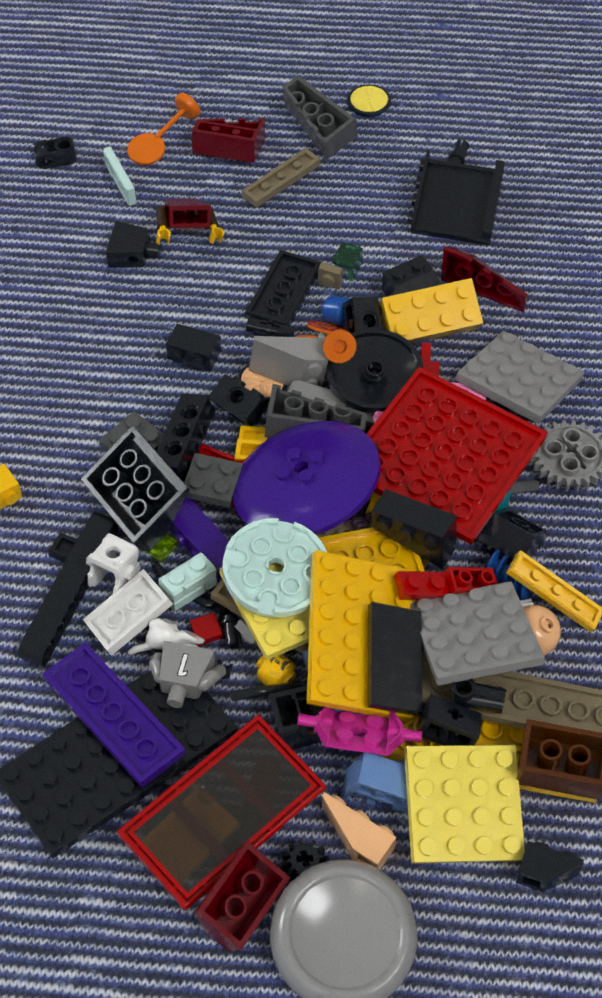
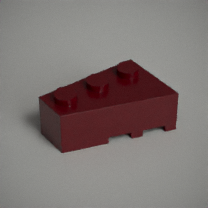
[192,117,265,163]

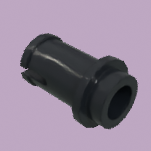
[220,614,242,650]

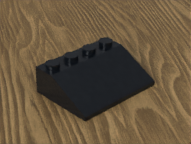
[81,425,190,552]

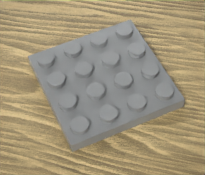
[455,331,585,424]
[410,581,545,686]

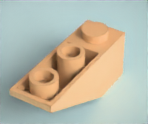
[322,792,396,870]

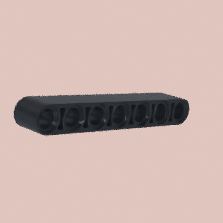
[18,512,119,666]

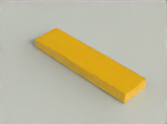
[506,550,602,632]

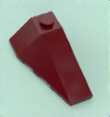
[441,246,528,313]

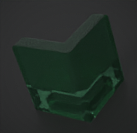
[332,242,363,281]

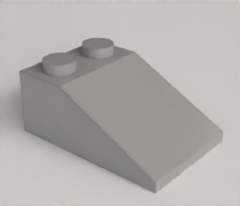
[249,336,328,387]

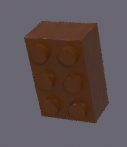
[517,719,602,800]

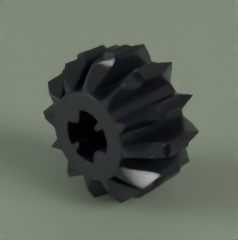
[280,838,329,881]

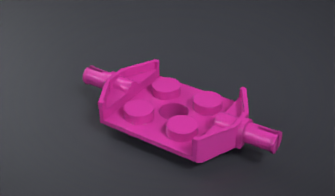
[298,707,422,756]

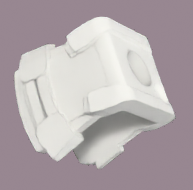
[86,533,141,594]

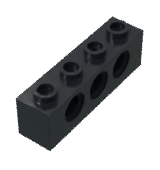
[157,393,215,482]

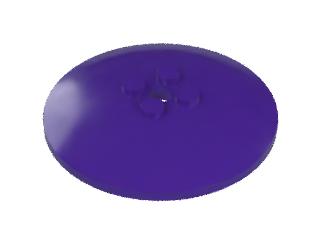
[233,421,381,535]

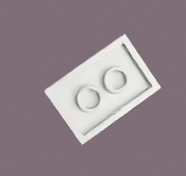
[83,569,173,656]

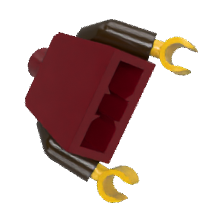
[156,198,224,245]

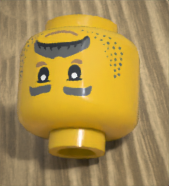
[256,654,297,685]

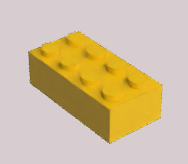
[379,278,483,344]

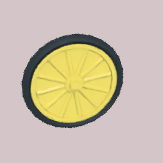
[347,84,391,117]

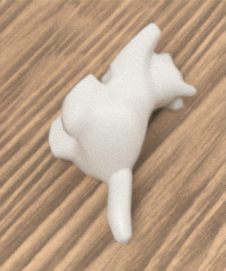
[128,618,205,655]

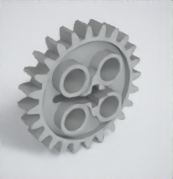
[530,420,602,491]

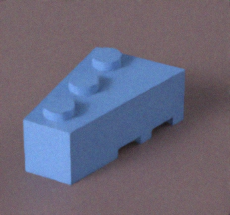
[340,752,408,813]

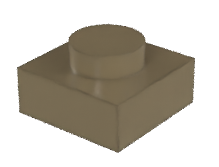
[318,262,343,290]

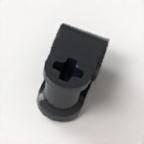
[34,136,77,169]

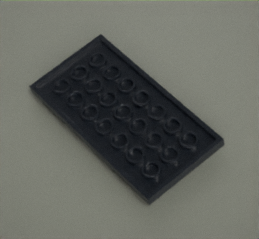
[0,671,238,859]

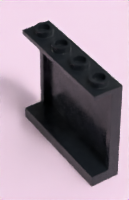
[407,150,505,245]

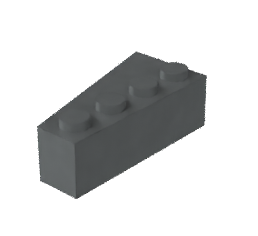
[282,75,358,160]
[265,383,367,438]

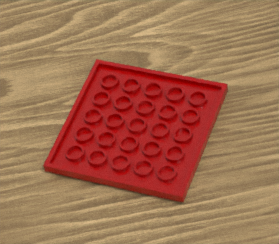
[367,367,548,545]

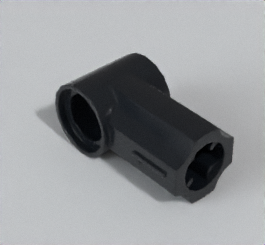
[450,678,507,714]

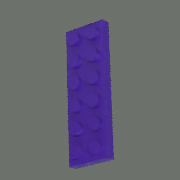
[42,643,186,787]

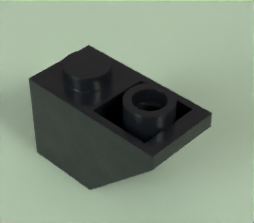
[516,841,584,892]

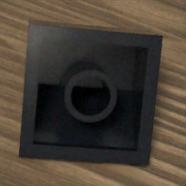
[478,508,549,562]

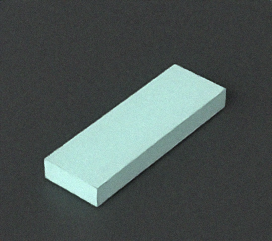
[103,146,136,206]

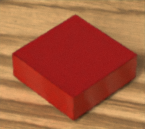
[189,613,223,646]

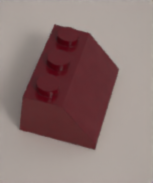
[194,840,290,951]

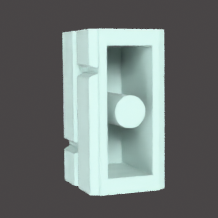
[158,552,217,611]

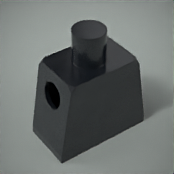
[106,221,162,268]

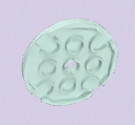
[222,518,327,618]

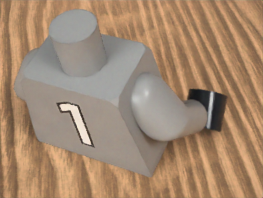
[149,641,233,708]

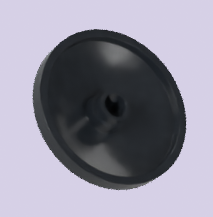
[326,329,423,413]

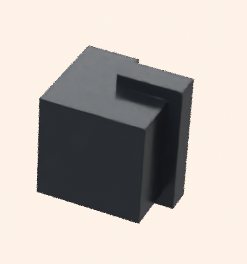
[268,685,323,750]

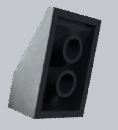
[382,255,441,297]

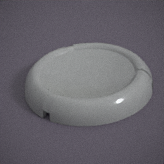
[270,860,418,998]

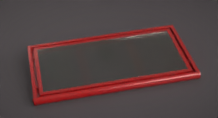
[117,714,327,911]

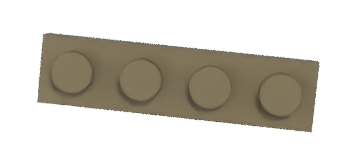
[242,148,321,208]

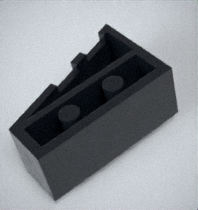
[372,489,457,570]

